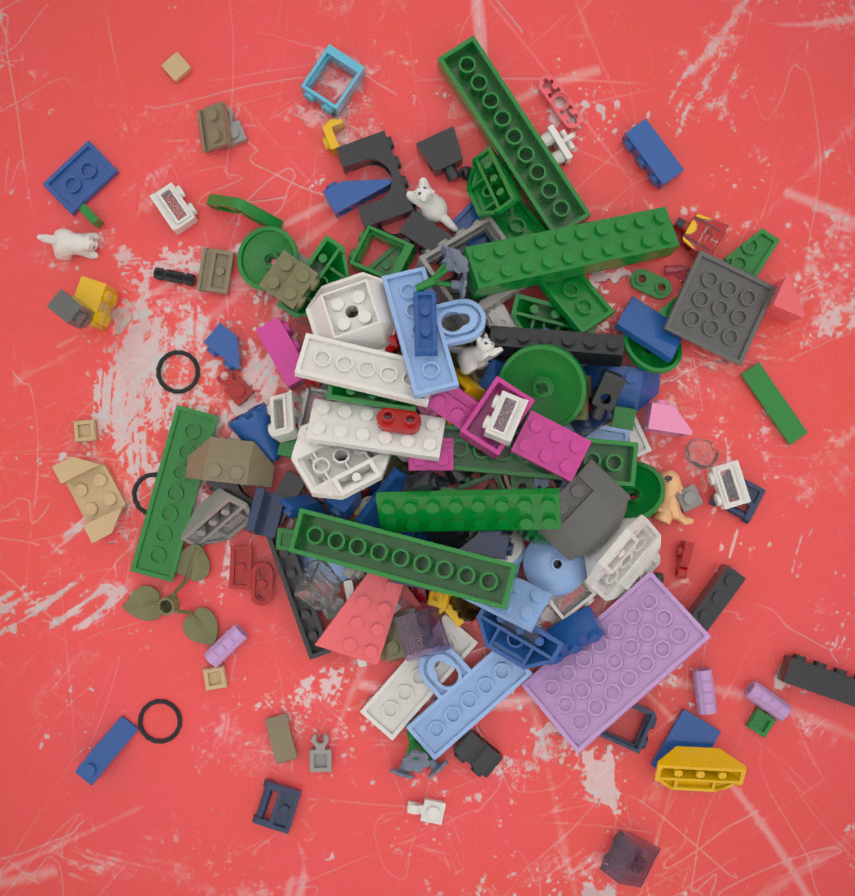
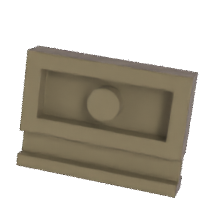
[197,102,232,153]
[196,247,235,295]

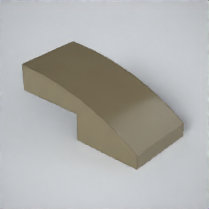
[265,714,298,764]

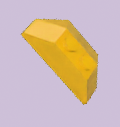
[654,746,747,792]

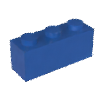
[622,118,684,190]
[546,605,606,666]

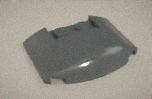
[537,459,630,561]

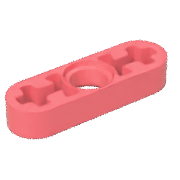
[538,74,582,131]

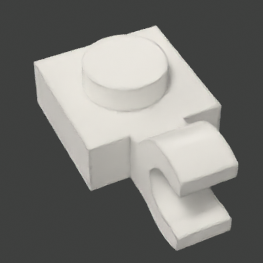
[407,797,446,825]

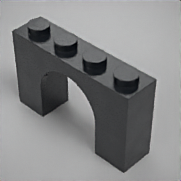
[336,131,416,230]
[206,438,306,526]

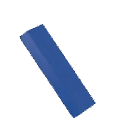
[413,291,438,357]

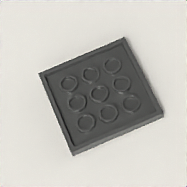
[662,250,777,366]

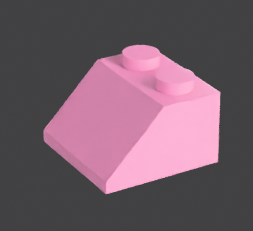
[641,400,692,437]

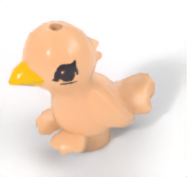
[654,470,694,526]

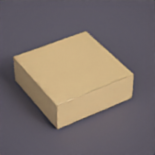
[161,52,192,83]
[73,419,98,443]
[203,665,229,691]

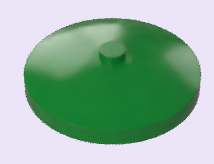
[499,343,587,427]

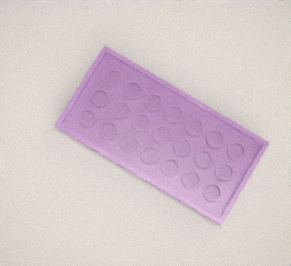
[521,571,712,754]

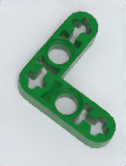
[206,194,284,229]

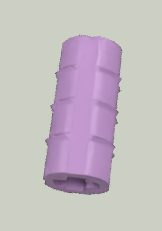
[204,624,248,667]
[692,668,717,715]
[744,680,791,722]

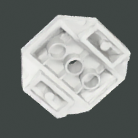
[306,272,395,353]
[291,423,391,500]
[584,514,661,601]

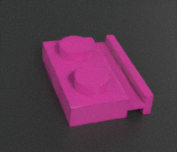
[427,388,479,429]
[409,438,453,471]

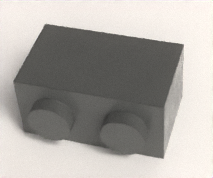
[47,289,95,329]

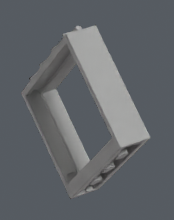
[417,216,528,328]

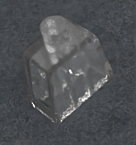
[294,559,344,611]

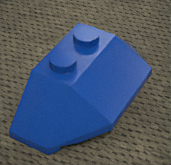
[582,365,661,412]
[477,608,565,670]

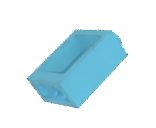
[301,44,366,116]

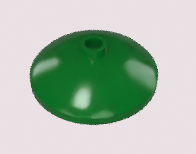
[237,226,299,291]
[622,333,682,374]
[621,462,665,519]

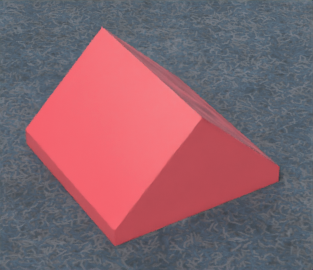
[765,275,805,324]

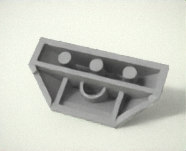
[180,488,251,547]

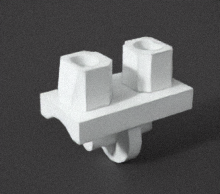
[541,124,576,166]

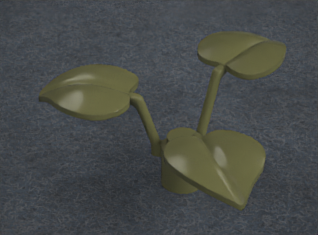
[123,544,218,646]

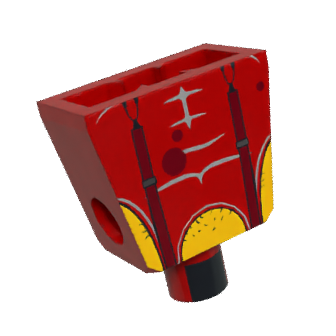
[673,214,729,258]

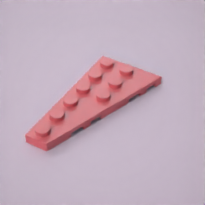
[315,532,403,665]

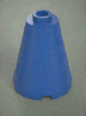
[228,402,280,463]

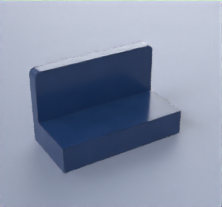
[245,487,285,539]

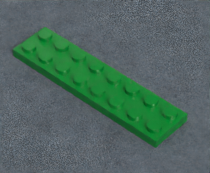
[473,200,615,332]
[130,405,219,582]
[376,488,561,532]

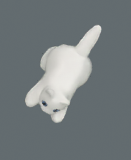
[406,177,458,232]
[37,229,99,261]
[449,333,504,375]

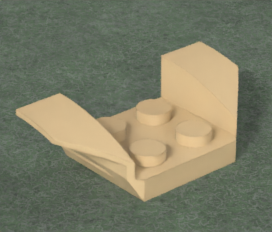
[52,457,127,543]

